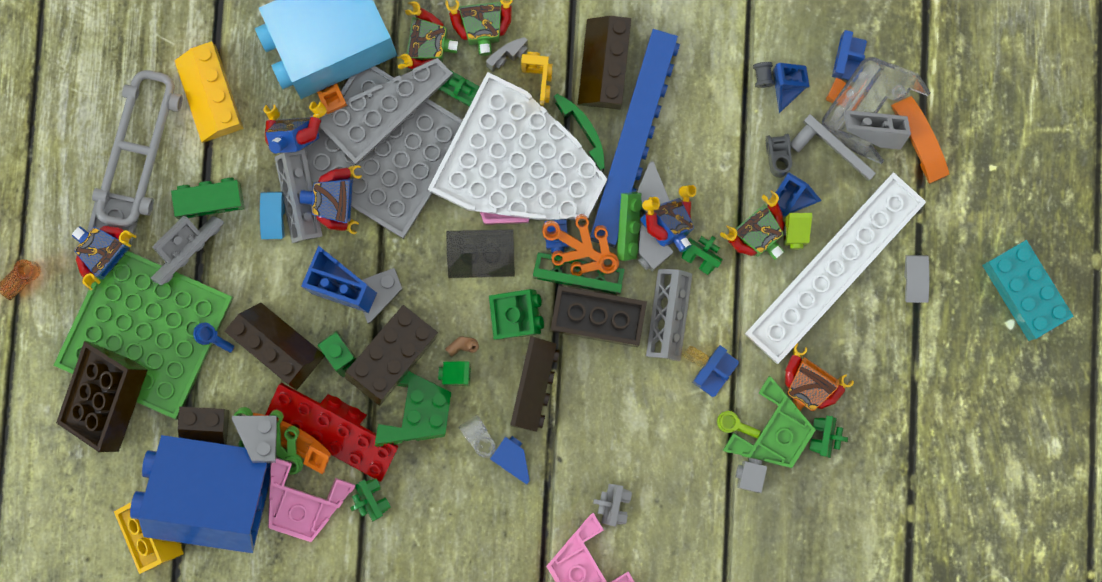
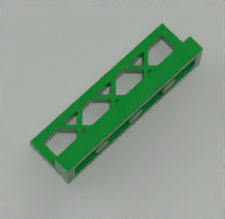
[533,252,625,295]

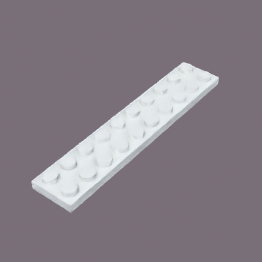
[745,172,926,364]

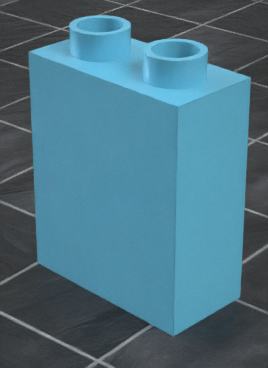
[255,0,398,99]

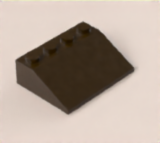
[56,341,148,452]

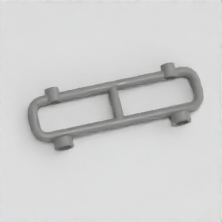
[92,70,183,227]

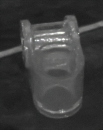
[459,414,496,458]

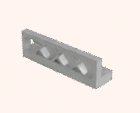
[274,149,322,243]
[646,269,692,361]

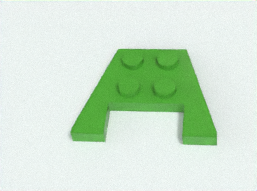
[723,376,816,468]

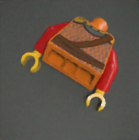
[785,343,854,411]

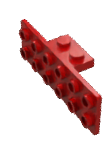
[265,383,398,482]

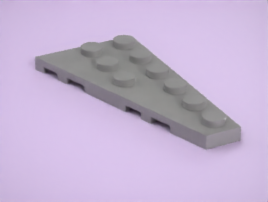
[310,58,453,165]

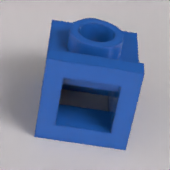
[544,219,569,253]

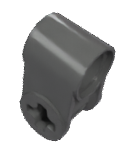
[765,133,792,178]

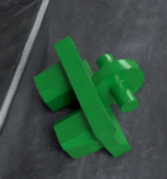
[438,70,480,107]
[681,235,723,275]
[810,415,848,458]
[350,479,391,522]

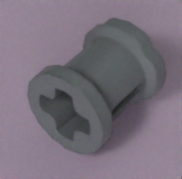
[753,62,775,88]

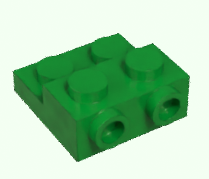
[489,289,544,340]

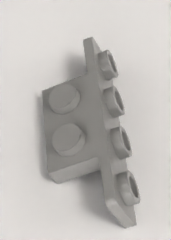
[151,216,224,285]

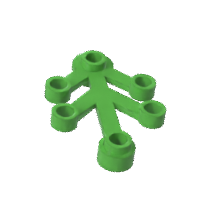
[233,407,304,475]

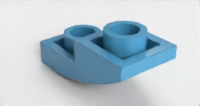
[260,192,285,239]

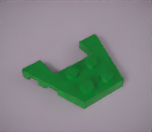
[375,371,451,447]

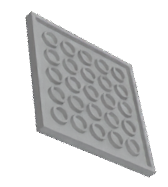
[304,66,463,239]

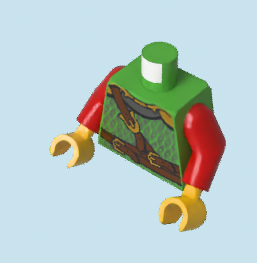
[445,0,513,56]
[397,1,459,69]
[720,190,785,260]

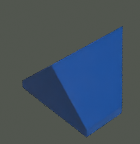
[772,63,810,113]
[775,173,822,217]

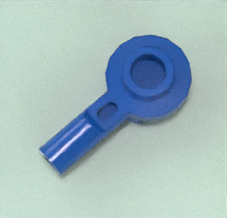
[193,322,234,353]

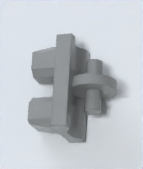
[593,484,632,526]

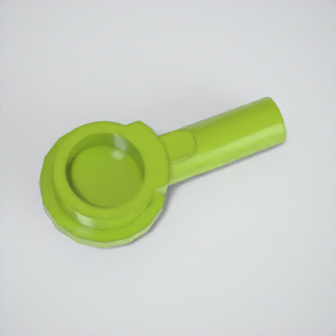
[717,411,761,439]

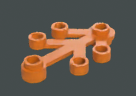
[542,214,619,276]

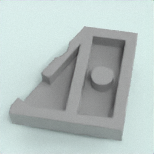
[362,268,403,324]
[232,416,277,463]

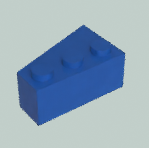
[301,246,377,313]

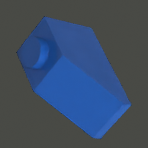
[490,436,530,484]

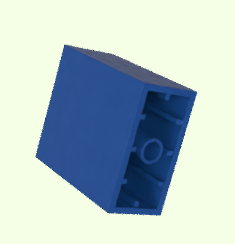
[130,435,270,553]

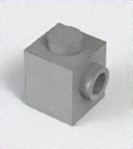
[735,458,767,493]

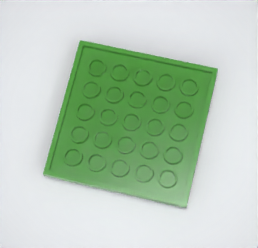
[53,251,234,420]

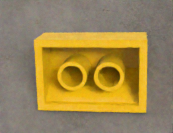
[114,502,184,574]

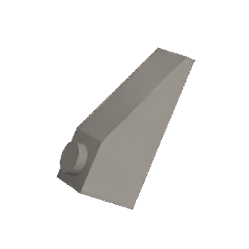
[844,110,911,150]

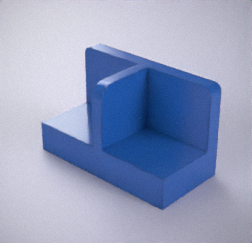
[832,30,867,82]
[692,345,739,397]

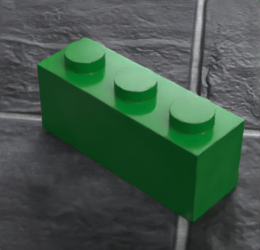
[171,178,245,220]

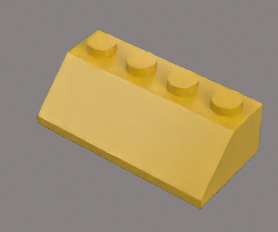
[175,41,244,143]

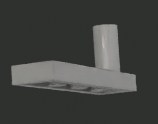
[791,114,876,181]

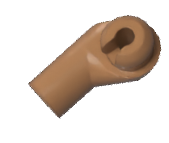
[445,336,479,357]

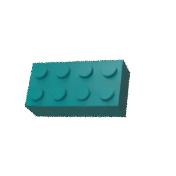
[982,240,1074,341]

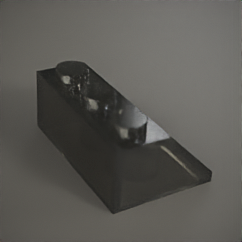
[446,229,515,278]

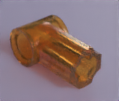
[0,259,41,300]

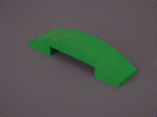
[553,94,604,172]

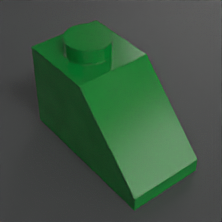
[438,361,471,387]

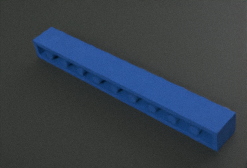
[590,29,680,248]

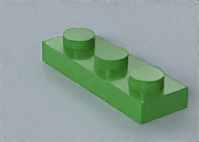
[617,192,642,261]

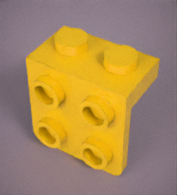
[521,52,553,107]

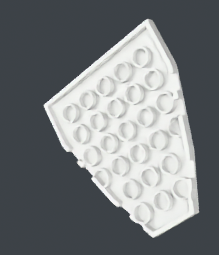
[428,72,607,220]

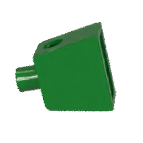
[318,330,357,377]

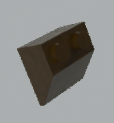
[178,406,229,445]

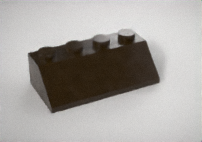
[577,16,632,110]
[224,302,325,390]
[510,336,560,432]

